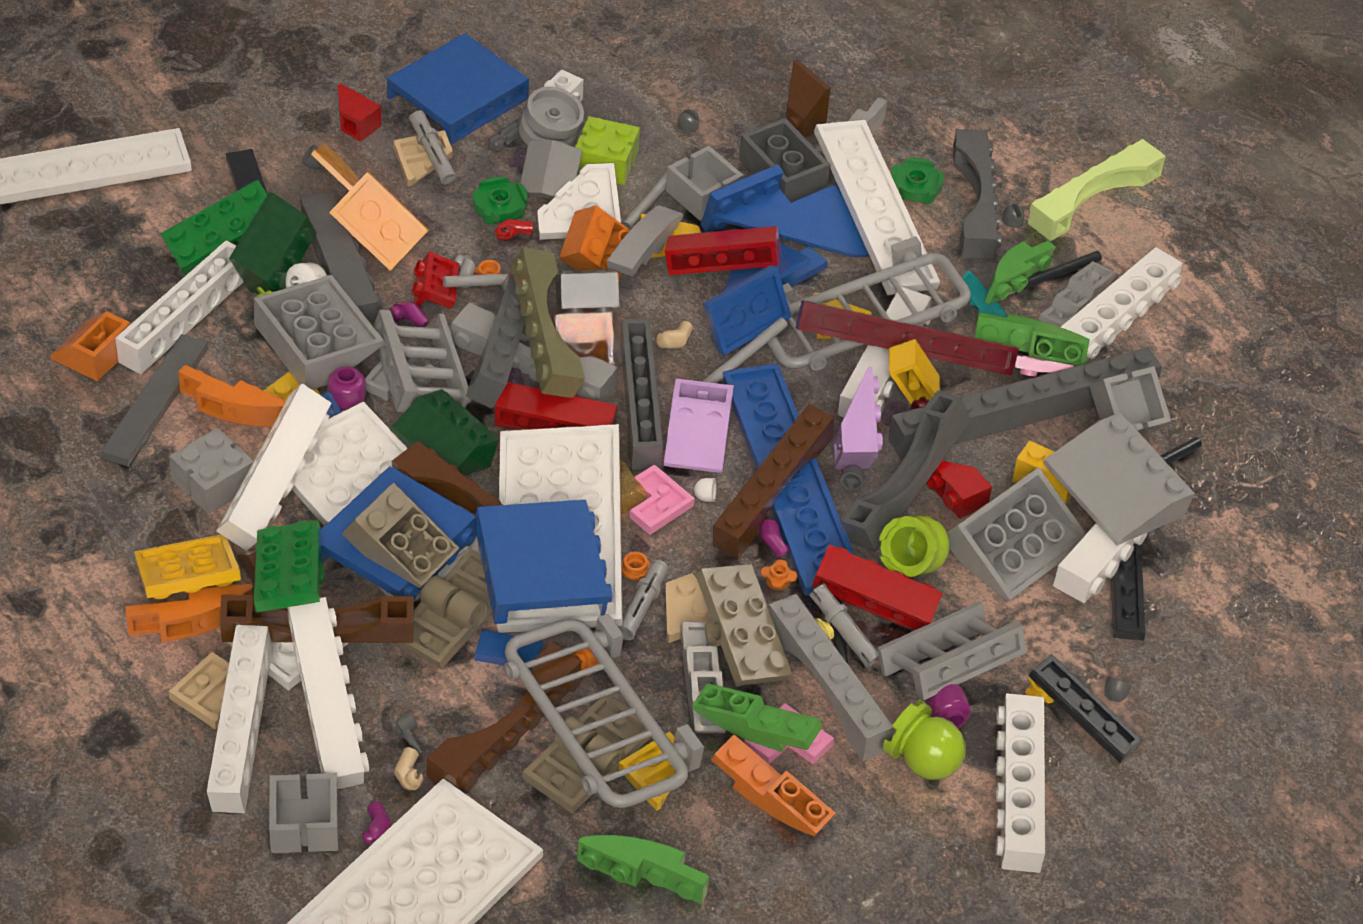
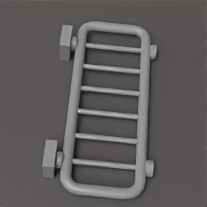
[767,236,971,371]
[504,614,704,808]

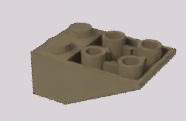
[342,482,459,588]

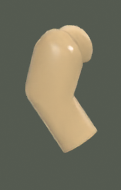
[656,321,693,349]
[394,747,423,790]

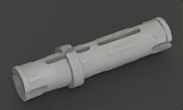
[409,110,457,185]
[618,559,669,640]
[809,584,879,668]

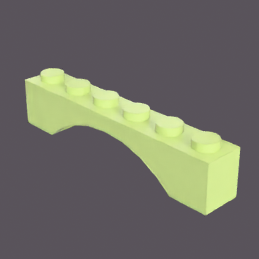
[1028,139,1166,241]

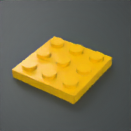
[134,534,241,599]

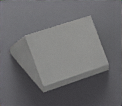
[521,140,582,200]

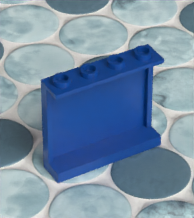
[387,33,529,145]
[321,466,476,601]
[475,499,612,624]

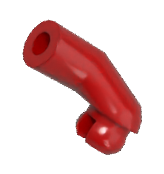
[495,219,534,241]

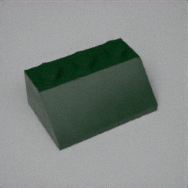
[229,192,317,294]
[390,389,499,476]

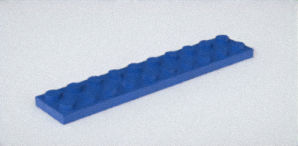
[722,363,855,595]

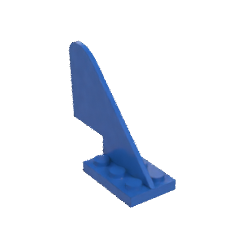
[701,165,870,257]
[703,243,811,355]

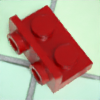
[411,251,459,309]

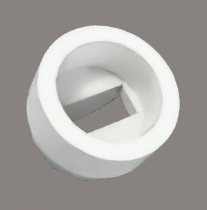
[694,478,716,502]

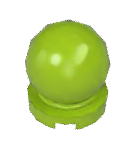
[879,515,950,577]
[882,699,966,780]

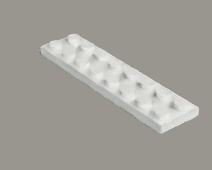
[814,120,940,295]
[0,128,192,204]

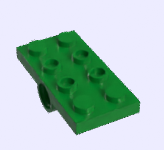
[160,180,267,275]
[254,520,324,612]

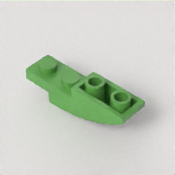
[985,241,1056,304]
[975,312,1090,366]
[692,683,822,752]
[577,835,709,904]

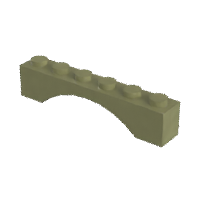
[511,247,585,398]

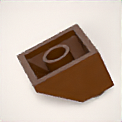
[786,59,831,138]

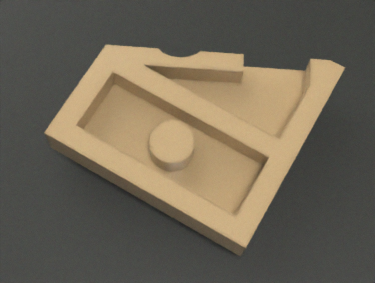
[393,130,453,187]
[665,573,710,643]
[169,652,229,730]

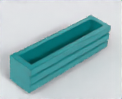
[962,270,1008,317]

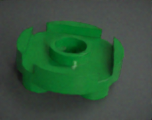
[891,158,944,204]
[473,177,528,224]

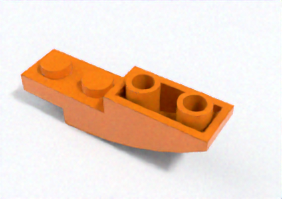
[178,365,286,427]
[125,583,252,642]
[711,735,836,836]

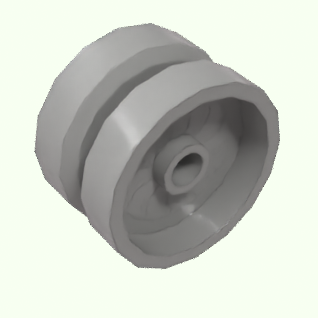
[518,86,584,146]

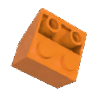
[559,205,630,281]
[51,311,131,382]

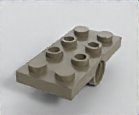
[397,549,492,670]
[695,564,793,686]
[522,695,651,814]

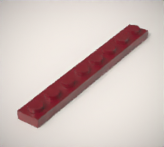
[795,300,1019,376]

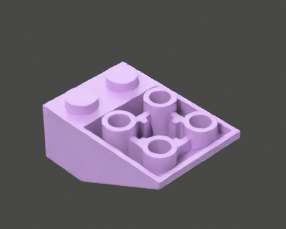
[833,367,883,469]
[664,378,734,473]

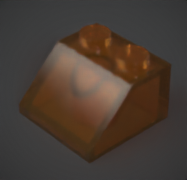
[553,312,614,365]

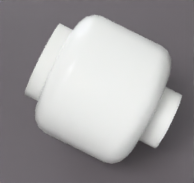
[286,263,327,288]

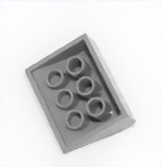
[254,275,384,390]
[1044,412,1195,546]
[947,467,1086,602]

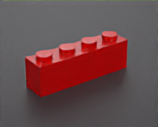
[665,226,781,275]
[495,382,617,430]
[811,545,943,631]

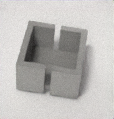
[666,146,744,220]
[1089,366,1171,433]
[169,428,254,514]
[269,773,338,853]

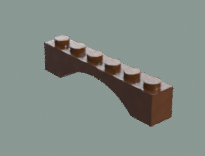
[713,404,834,559]
[392,441,503,516]
[220,595,414,643]
[426,642,582,792]

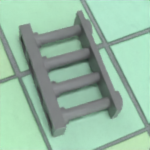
[373,310,471,412]
[877,601,1027,700]

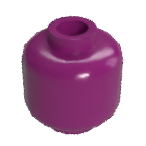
[327,366,366,410]
[925,684,971,729]

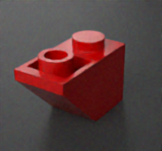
[337,83,382,142]
[926,461,992,519]

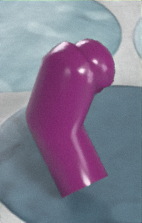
[389,302,430,327]
[759,519,789,559]
[362,801,392,846]

